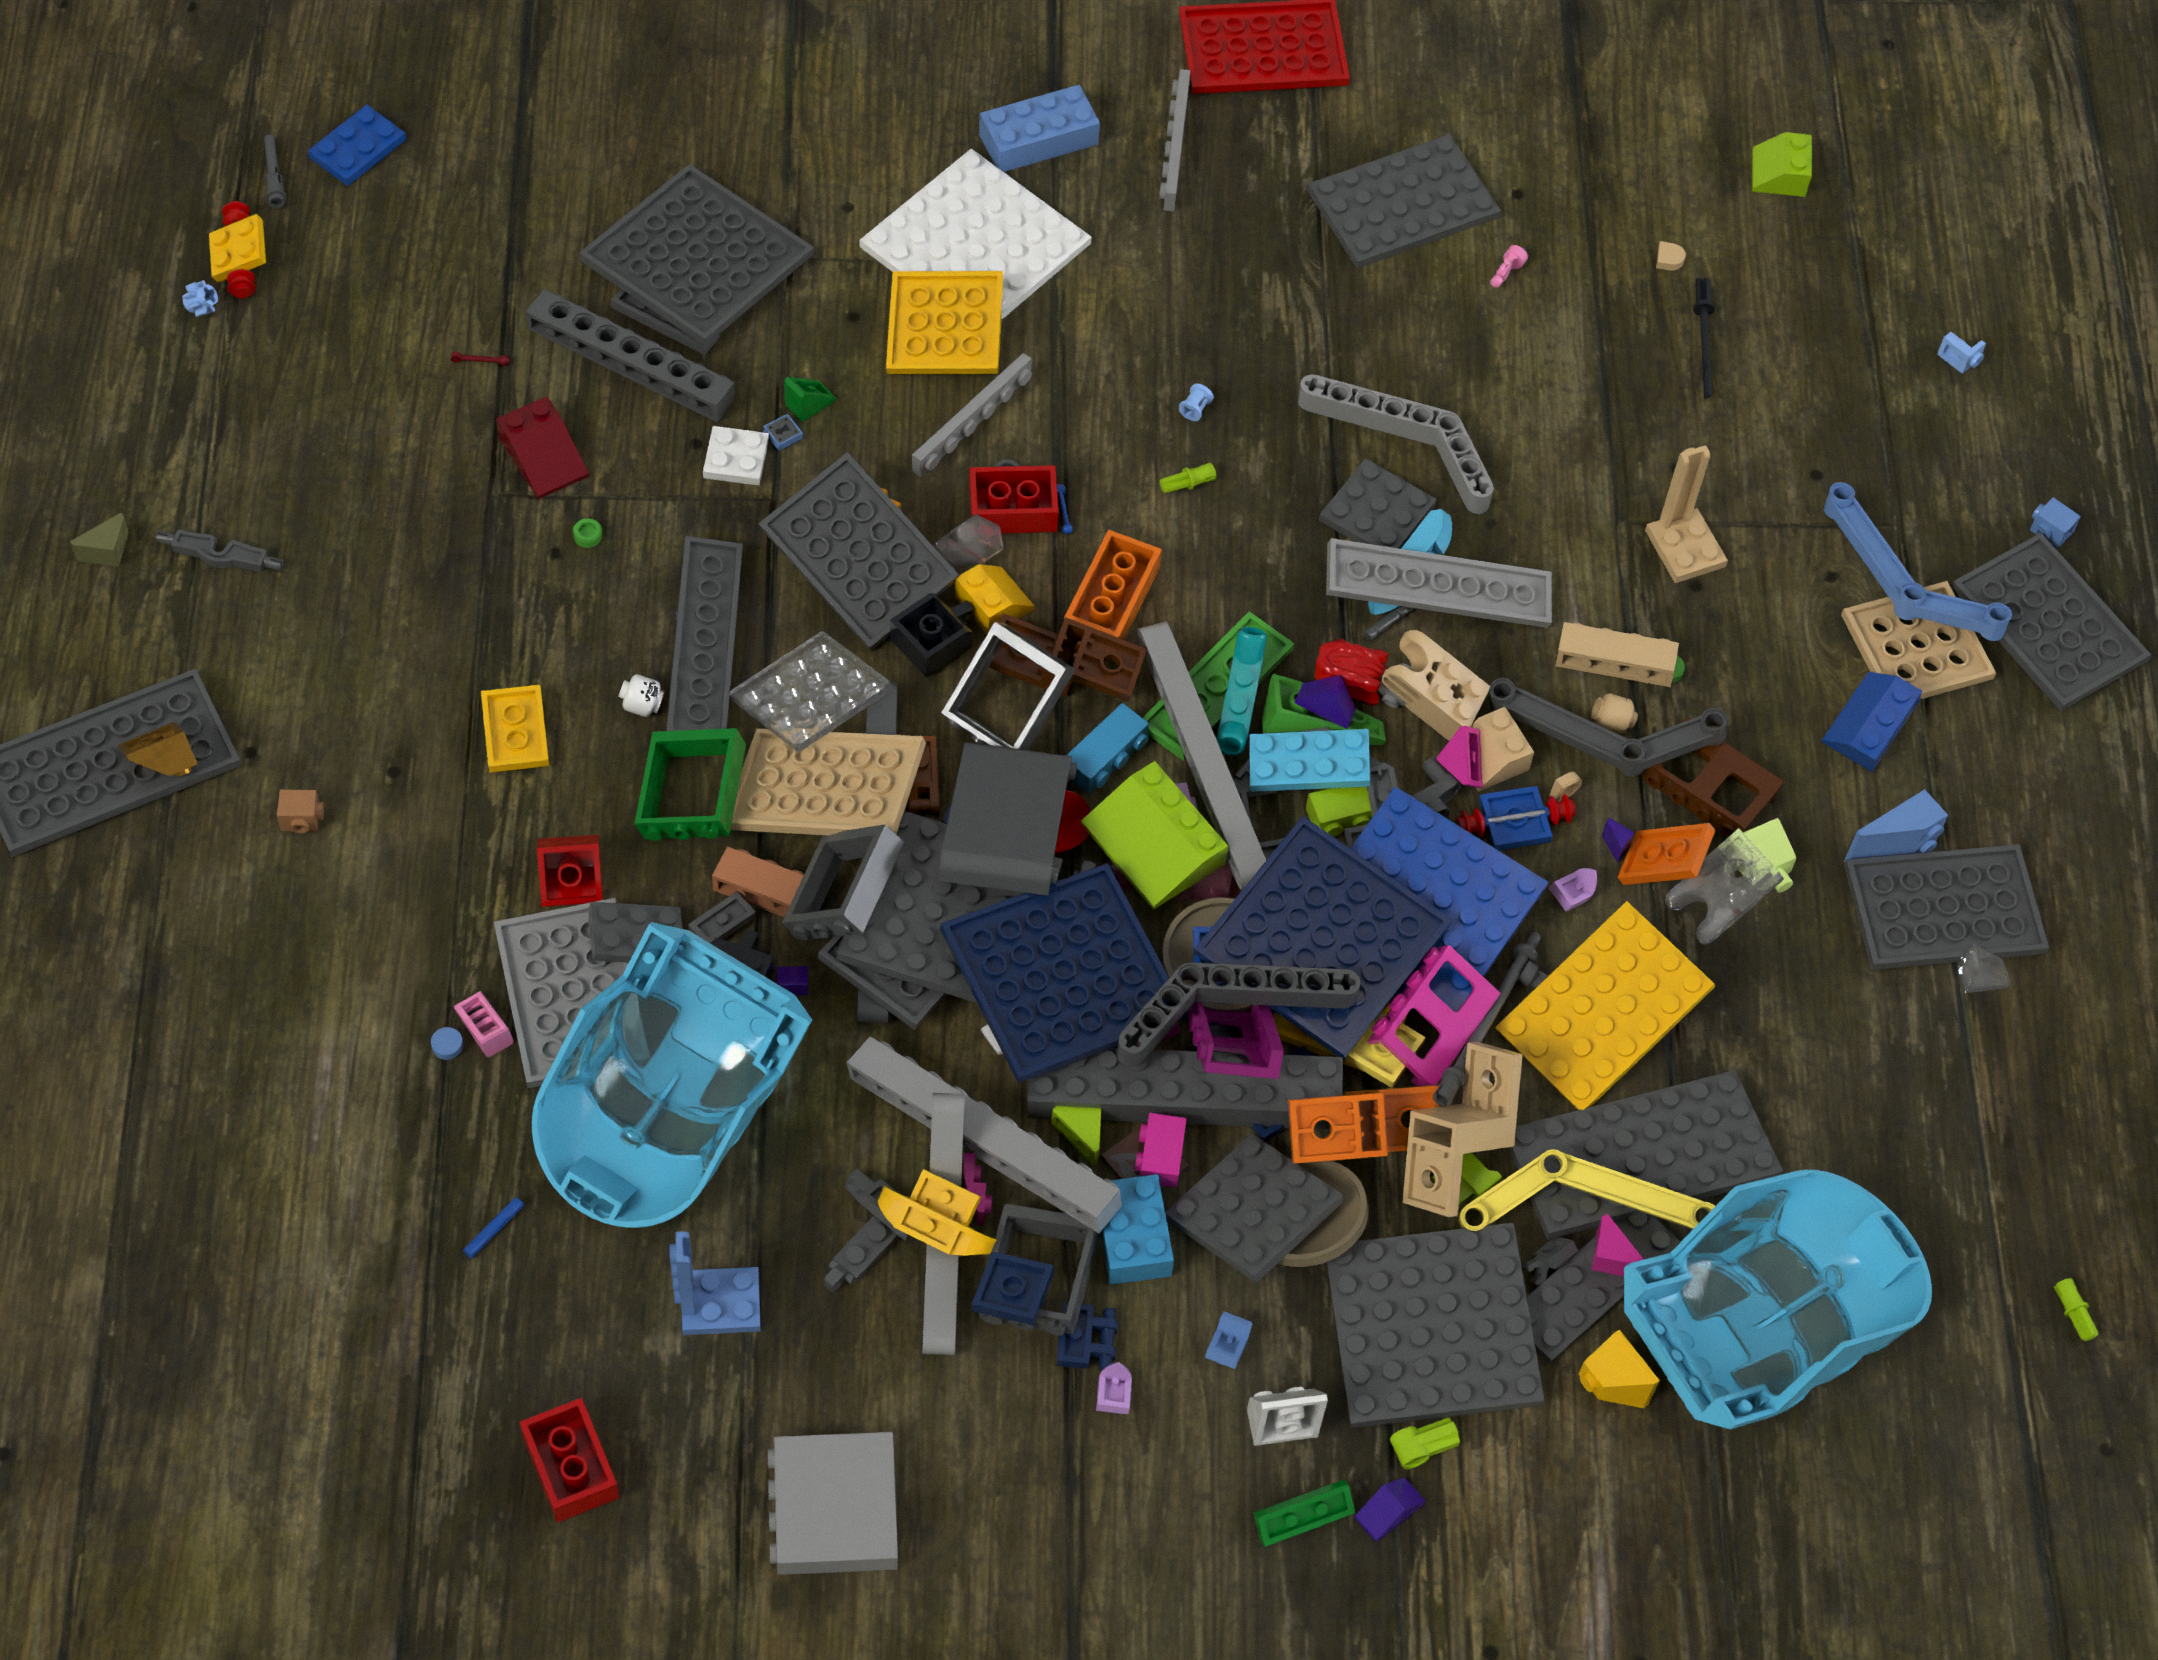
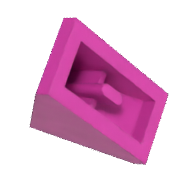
[1436,726,1482,788]
[1591,1214,1644,1276]

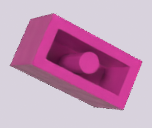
[1135,1113,1187,1188]

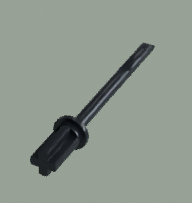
[1693,277,1715,399]

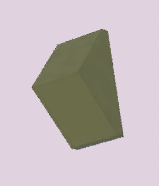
[70,513,129,567]

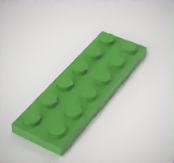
[1143,611,1294,761]

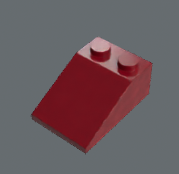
[496,396,589,499]

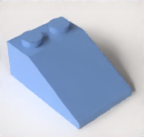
[1844,789,1948,862]

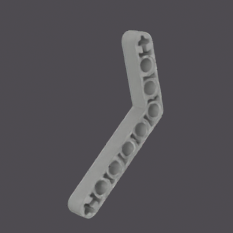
[1298,374,1494,514]
[922,1093,965,1355]

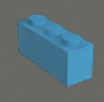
[1066,703,1149,794]

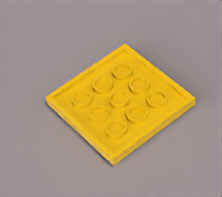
[886,271,1004,374]

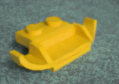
[877,1169,997,1256]

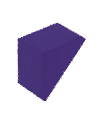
[1294,675,1356,729]
[1355,1477,1426,1543]

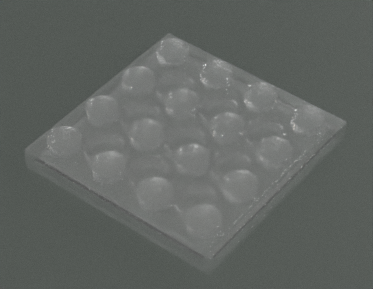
[730,631,893,753]

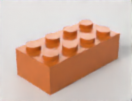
[1064,530,1162,640]

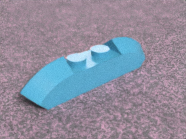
[1368,509,1452,615]

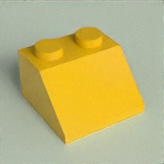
[955,564,1035,635]

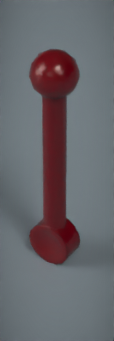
[451,351,510,366]

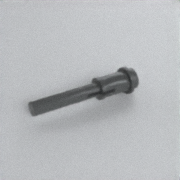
[264,135,287,209]

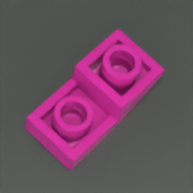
[962,1153,992,1225]

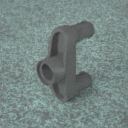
[1412,757,1461,818]

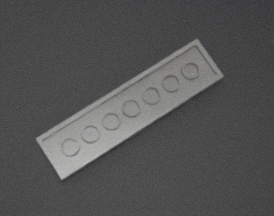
[1326,538,1552,628]

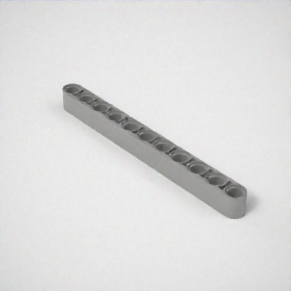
[1137,621,1266,890]

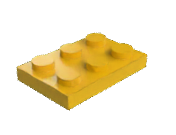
[481,685,549,773]

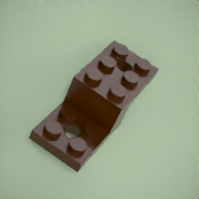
[989,613,1147,702]

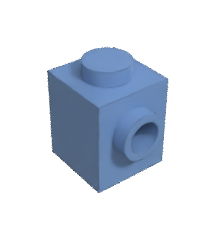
[2030,497,2081,549]

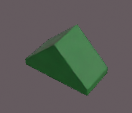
[784,376,836,422]

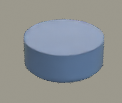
[431,1027,463,1060]

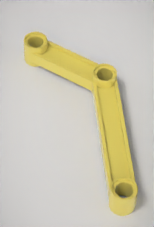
[1459,1149,1715,1231]

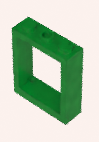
[634,728,746,841]

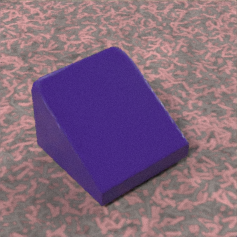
[1602,818,1634,862]
[777,966,808,996]

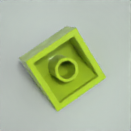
[1752,132,1812,197]

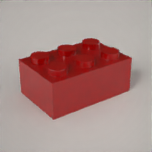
[969,465,1059,534]
[519,1398,619,1523]

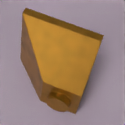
[118,722,197,777]

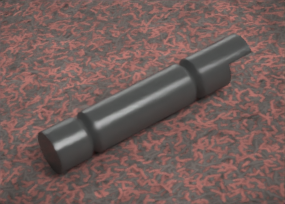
[1363,606,1414,641]

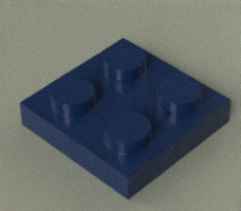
[971,1251,1054,1326]

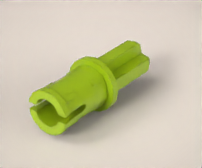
[1159,463,1216,493]
[2054,1278,2098,1341]

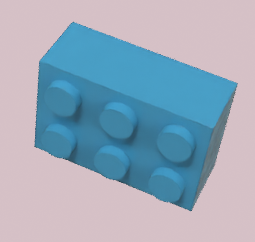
[1100,1174,1174,1285]

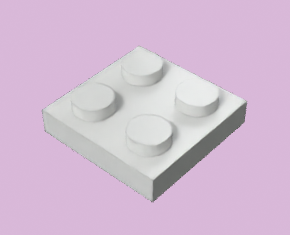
[703,426,769,486]

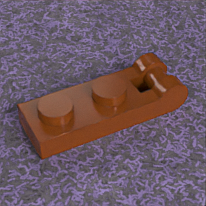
[909,736,939,814]

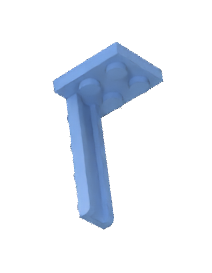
[670,1232,761,1335]

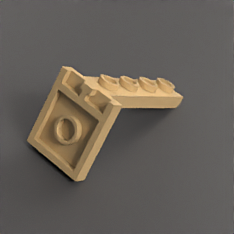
[1645,445,1728,583]

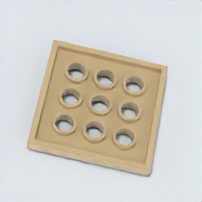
[1841,581,1996,699]

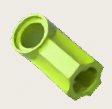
[1389,1417,1460,1470]

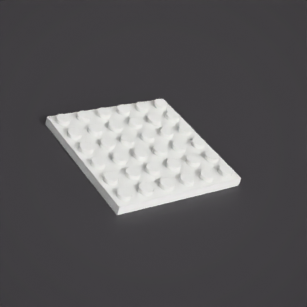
[859,149,1092,319]

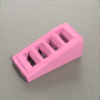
[453,991,514,1058]

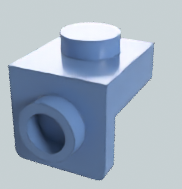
[1205,1312,1253,1369]

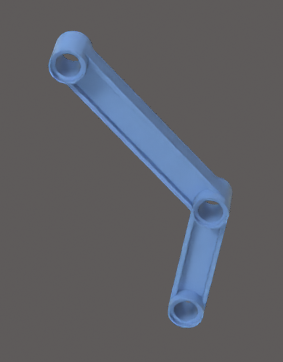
[1824,482,2012,641]

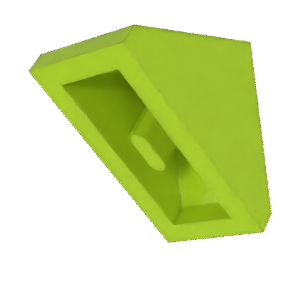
[1051,1106,1101,1166]

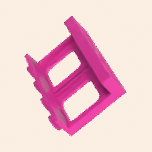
[1367,945,1501,1086]

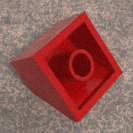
[537,834,603,907]

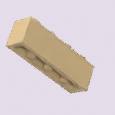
[1556,622,1679,687]

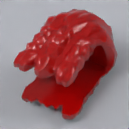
[1314,638,1389,706]

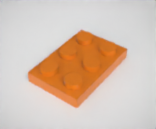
[1617,823,1715,885]

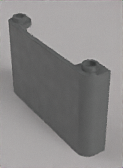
[939,742,1077,896]

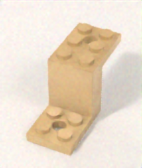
[1402,1042,1523,1217]

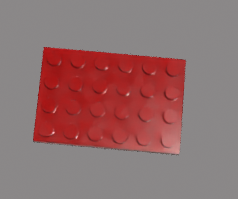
[1178,0,1350,94]

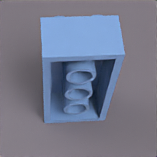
[979,84,1100,172]

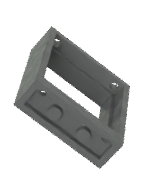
[941,622,1076,750]
[782,824,905,941]
[979,1204,1100,1336]

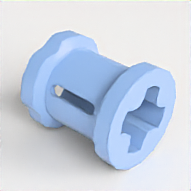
[1179,384,1214,421]

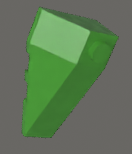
[1262,674,1386,745]

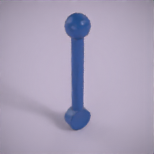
[1057,484,1073,534]

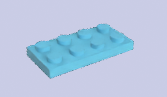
[1250,729,1370,792]

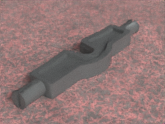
[155,529,284,572]

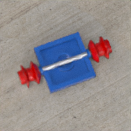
[1456,786,1576,851]

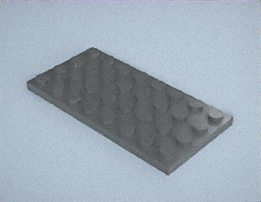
[0,668,242,857]
[1508,1070,1783,1240]

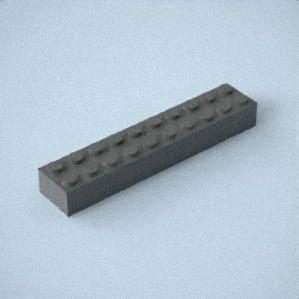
[1027,1048,1343,1129]

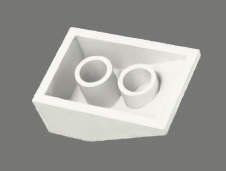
[1247,1387,1328,1446]

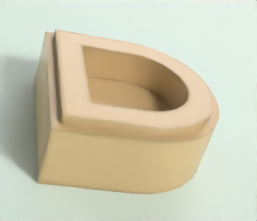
[1656,241,1686,270]
[1549,771,1582,801]

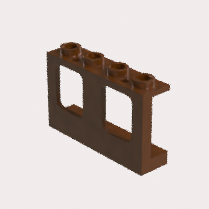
[1642,717,1784,838]

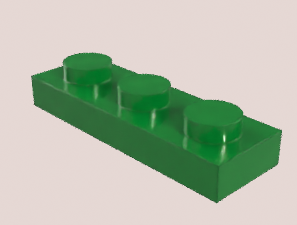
[1253,1479,1355,1547]

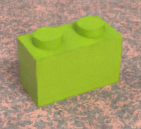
[1306,787,1372,837]

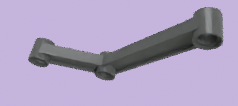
[1489,678,1728,777]

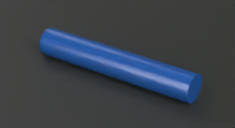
[463,1197,524,1259]

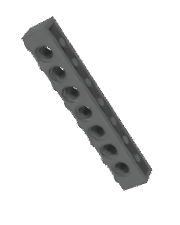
[526,289,735,422]

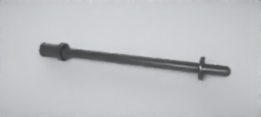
[1433,932,1541,1107]

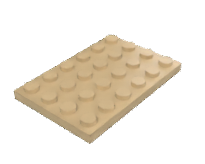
[731,728,926,836]

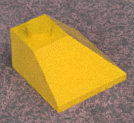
[1579,1330,1660,1408]

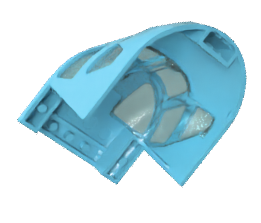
[532,922,812,1228]
[1624,1170,1932,1430]

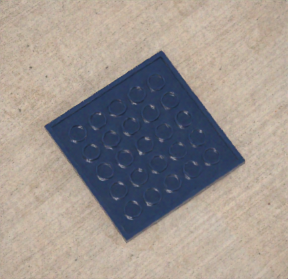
[1194,816,1452,1060]
[940,863,1188,1083]

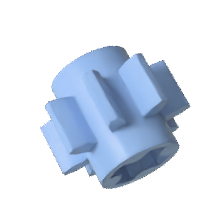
[182,280,218,317]

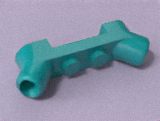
[1216,627,1267,756]

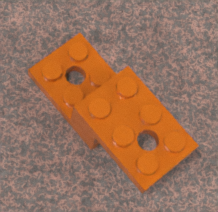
[1288,1085,1440,1164]

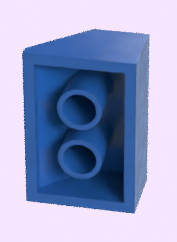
[1822,672,1922,772]

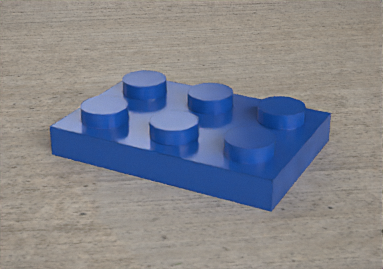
[308,105,406,186]

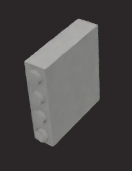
[768,1432,898,1575]

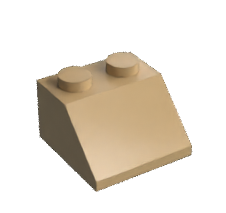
[1471,707,1534,792]

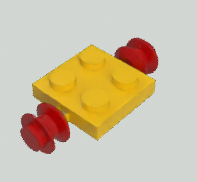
[209,201,266,299]

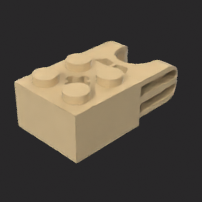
[1382,630,1490,741]

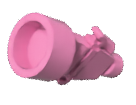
[1490,245,1528,288]

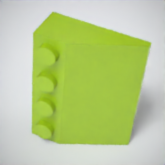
[1081,761,1228,910]

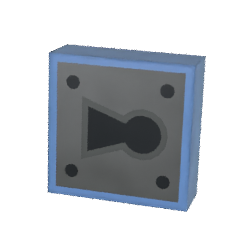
[764,414,803,451]

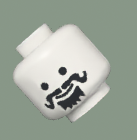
[618,674,664,717]

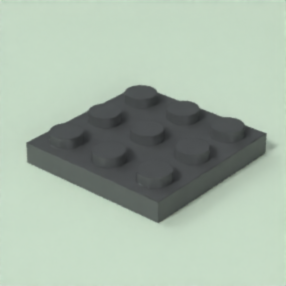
[1319,458,1437,549]

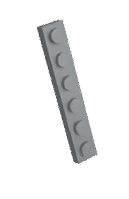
[1159,69,1190,211]
[912,353,1032,477]

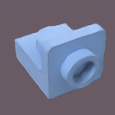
[1937,332,1986,374]

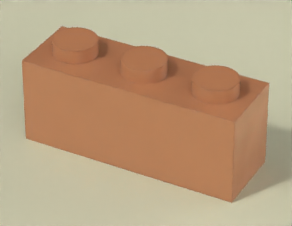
[712,846,804,917]

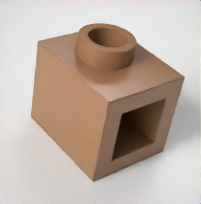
[277,789,324,833]

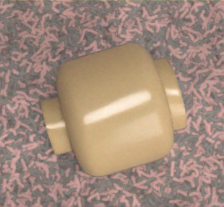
[1591,693,1638,735]

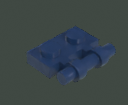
[1056,1302,1118,1371]

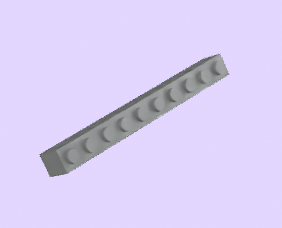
[847,1036,1122,1233]

